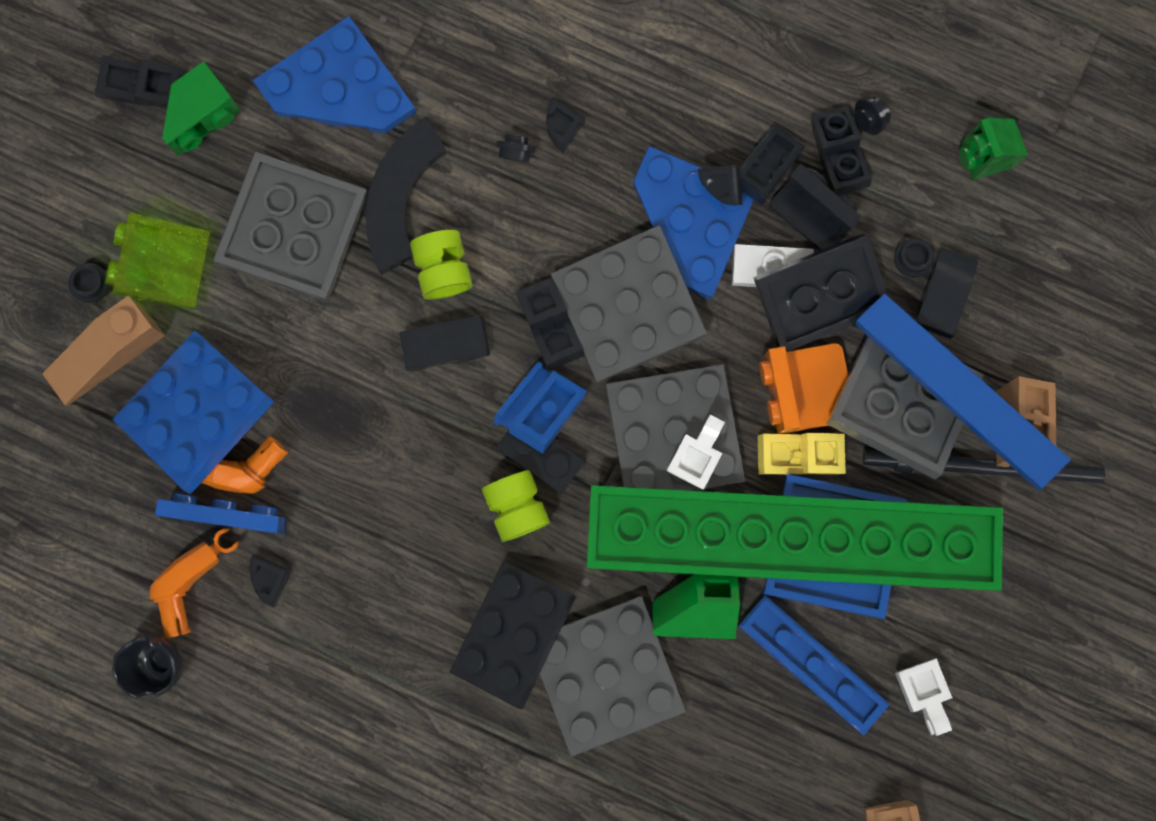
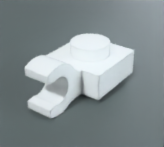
[667,415,725,490]
[895,659,952,736]

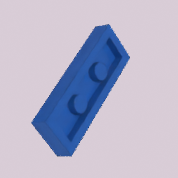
[155,493,287,535]

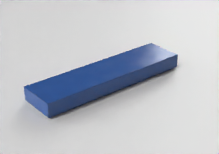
[737,595,890,736]

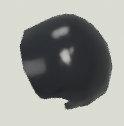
[112,634,182,699]

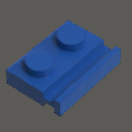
[493,362,587,454]

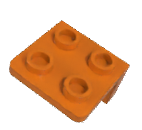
[759,344,848,434]

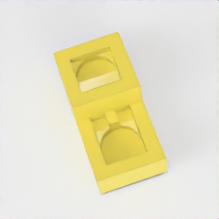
[758,433,846,475]

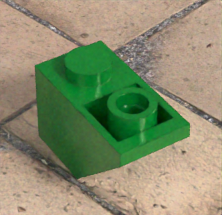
[162,61,240,156]
[959,118,1028,181]
[652,575,740,639]

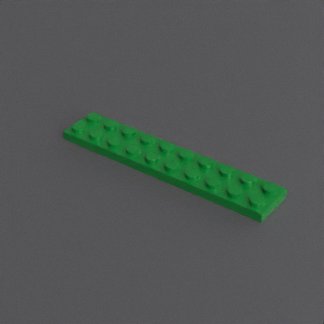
[587,485,1003,591]

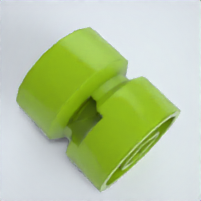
[410,230,473,300]
[481,470,551,543]

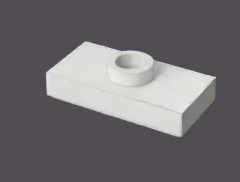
[732,244,814,287]

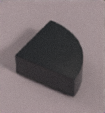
[546,97,585,153]
[698,165,743,206]
[249,554,292,608]

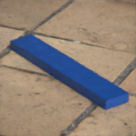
[856,294,1071,492]

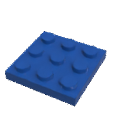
[112,330,274,494]
[762,474,907,619]

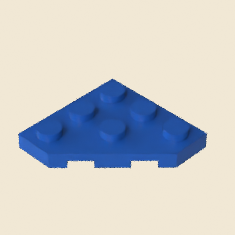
[253,16,417,134]
[633,146,753,300]

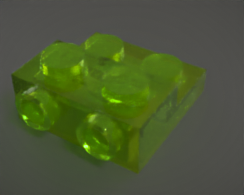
[105,212,210,310]

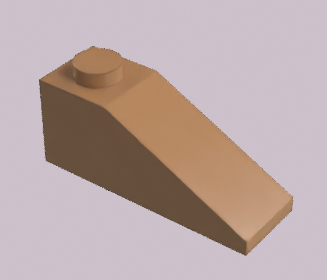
[43,295,165,406]

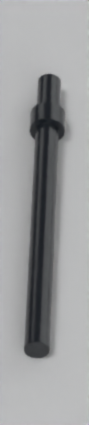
[862,449,1106,483]

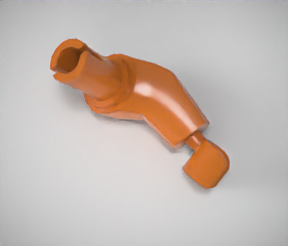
[201,435,289,494]
[149,528,240,638]

